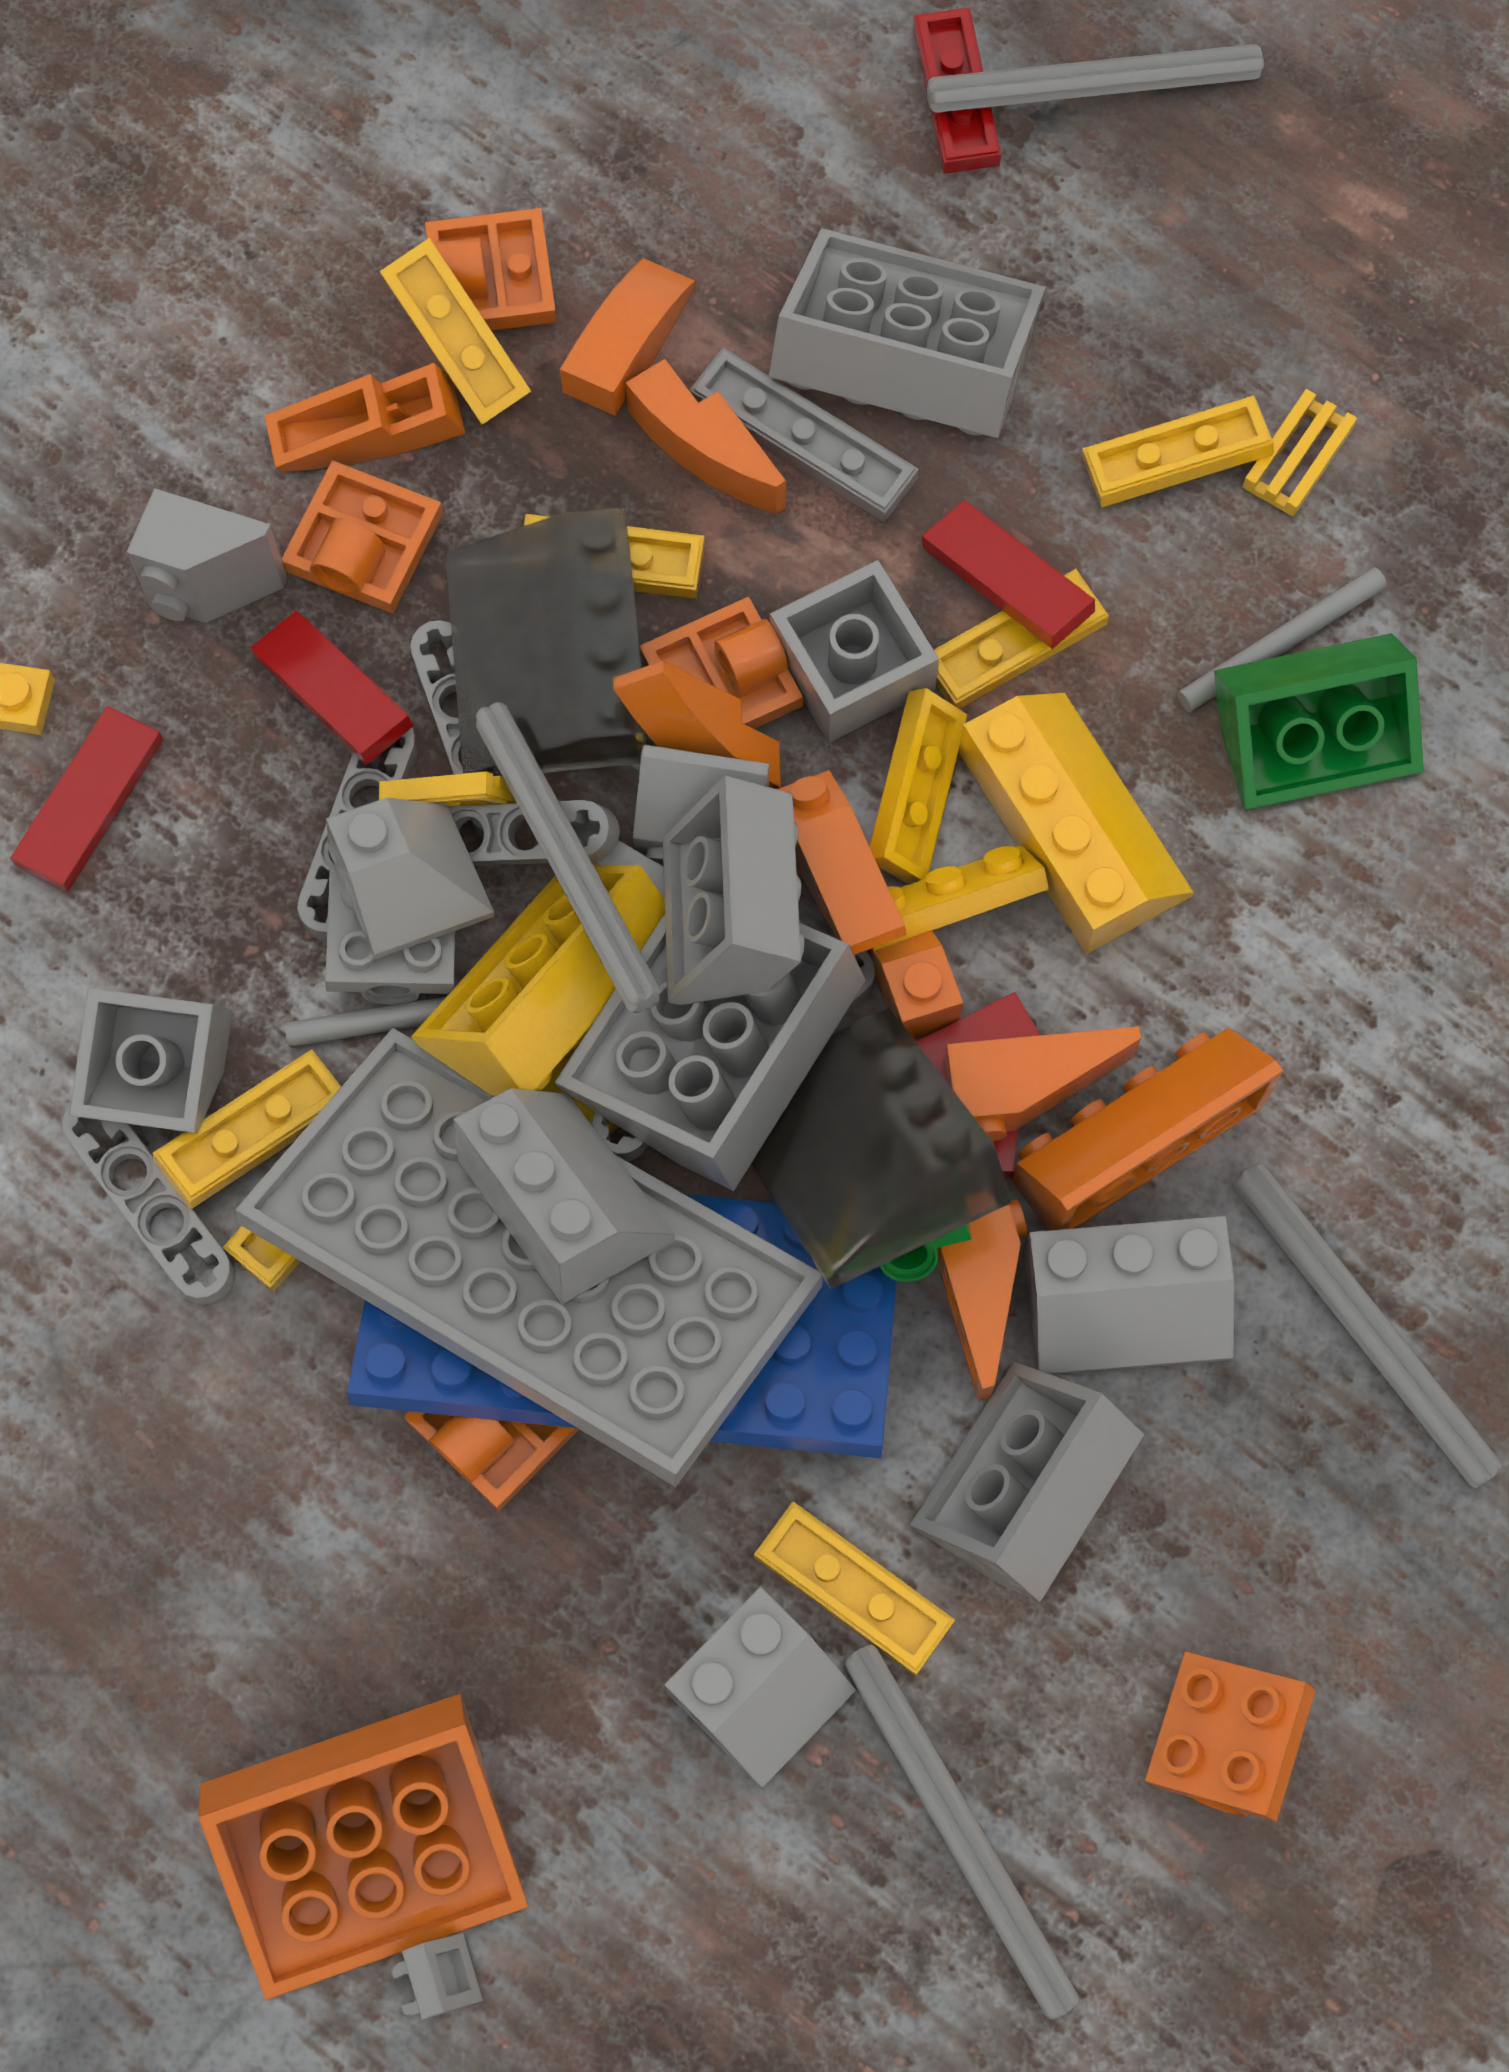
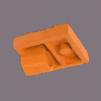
[425,208,557,331]
[282,460,444,614]
[639,596,803,729]
[404,1411,579,1511]
[1145,1651,1316,1822]

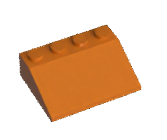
[198,1694,528,2000]

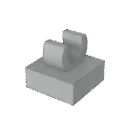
[391,1933,483,2020]

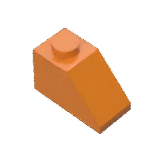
[866,931,963,1045]

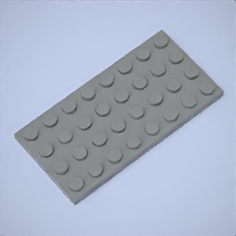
[235,1028,823,1487]

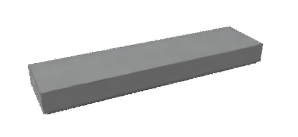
[689,347,919,523]

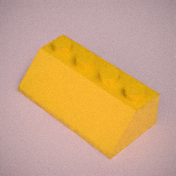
[959,692,1194,954]
[411,865,665,1096]

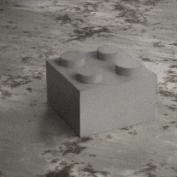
[770,560,939,744]

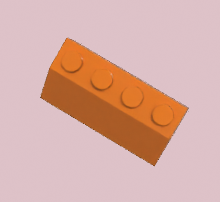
[1012,1028,1284,1231]

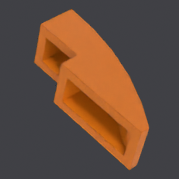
[560,258,696,416]
[625,359,786,514]
[264,362,465,472]
[613,661,781,789]

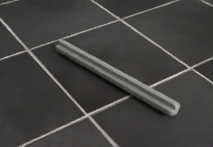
[927,44,1264,113]
[476,702,660,1013]
[1234,1163,1503,1488]
[844,1644,1080,2020]

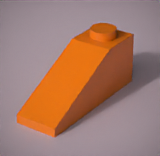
[777,770,907,955]
[942,1026,1141,1143]
[937,1183,1027,1401]

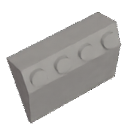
[769,228,1046,438]
[555,914,866,1191]

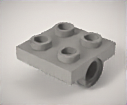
[325,865,455,1006]

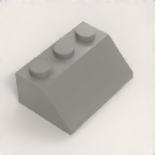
[663,775,804,1005]
[454,1088,674,1304]
[1024,1216,1234,1376]
[910,1361,1145,1602]

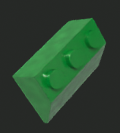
[1214,633,1424,810]

